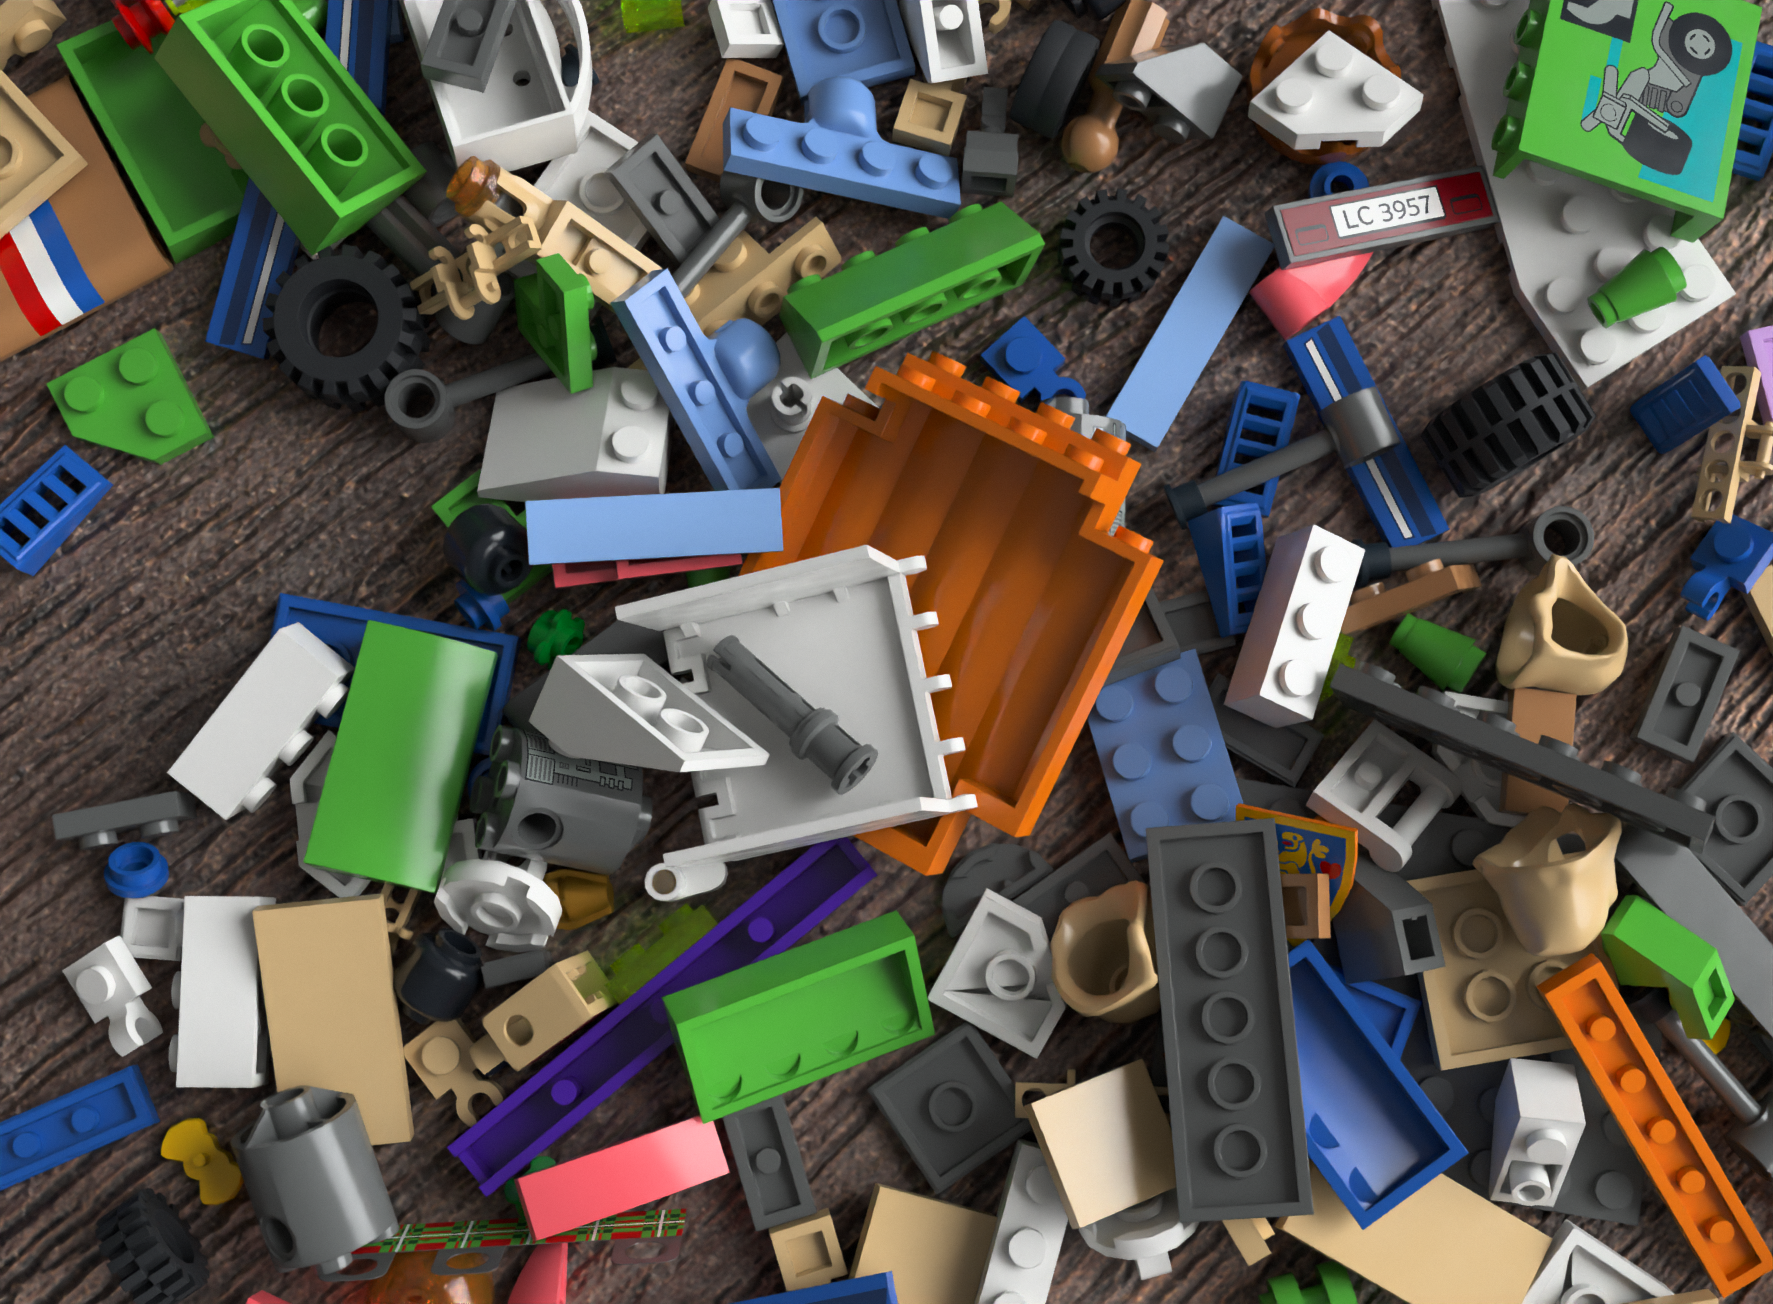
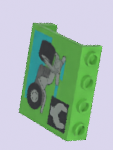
[1491,0,1762,243]

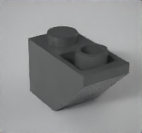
[1095,43,1242,143]
[1332,851,1445,984]

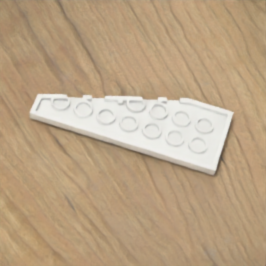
[1431,0,1736,392]

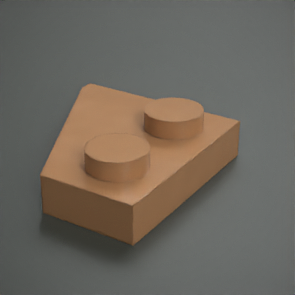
[1341,558,1482,635]

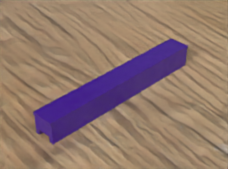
[447,837,878,1197]

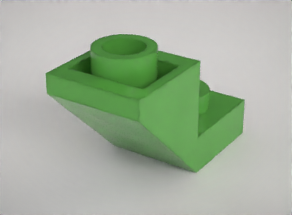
[1601,895,1735,1040]

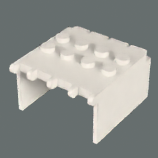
[615,545,978,867]

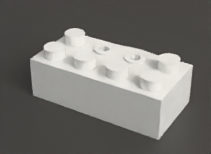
[399,0,592,185]

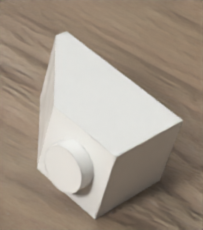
[898,0,988,83]

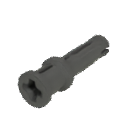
[706,635,878,795]

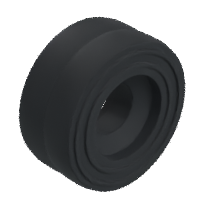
[1010,20,1100,139]

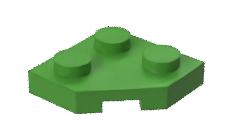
[46,328,214,465]

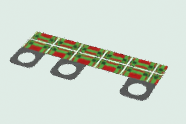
[318,1209,687,1282]

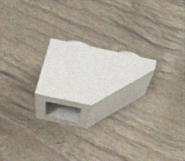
[1489,1058,1586,1207]

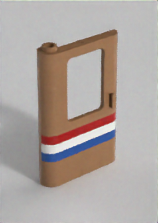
[0,74,174,362]

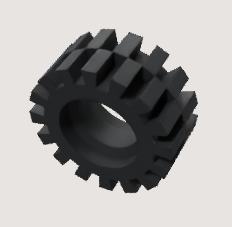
[1057,188,1169,307]
[95,1188,210,1304]

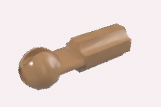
[1060,0,1170,173]

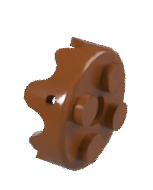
[1246,8,1401,165]

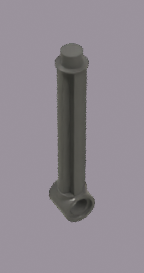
[366,194,515,345]

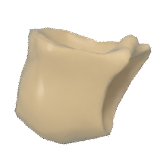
[1496,554,1628,696]
[1472,803,1622,956]
[1050,880,1161,1023]

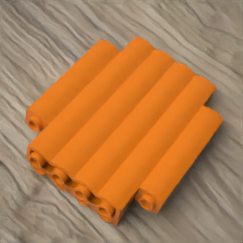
[738,350,1164,876]

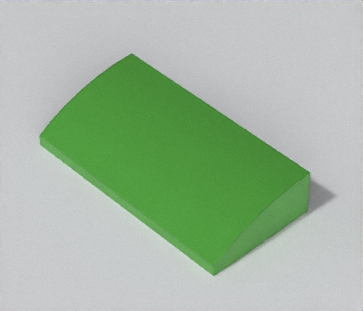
[56,0,249,264]
[303,620,498,894]
[662,910,935,1124]

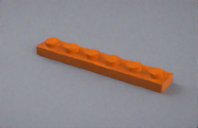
[1536,953,1773,1298]

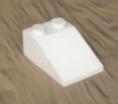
[477,367,676,502]
[528,654,770,772]

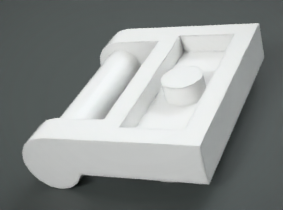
[1306,719,1462,872]

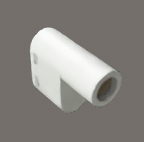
[645,862,728,902]

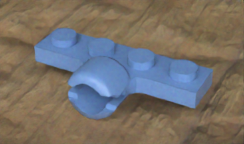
[723,76,961,219]
[610,268,781,491]

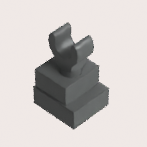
[961,87,1019,197]

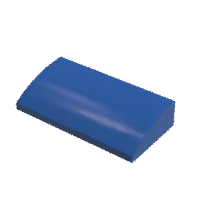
[1288,939,1469,1230]

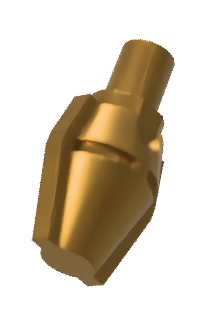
[543,867,614,930]

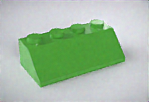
[154,0,427,255]
[779,202,1045,379]

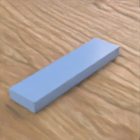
[1106,216,1274,452]
[525,488,783,565]

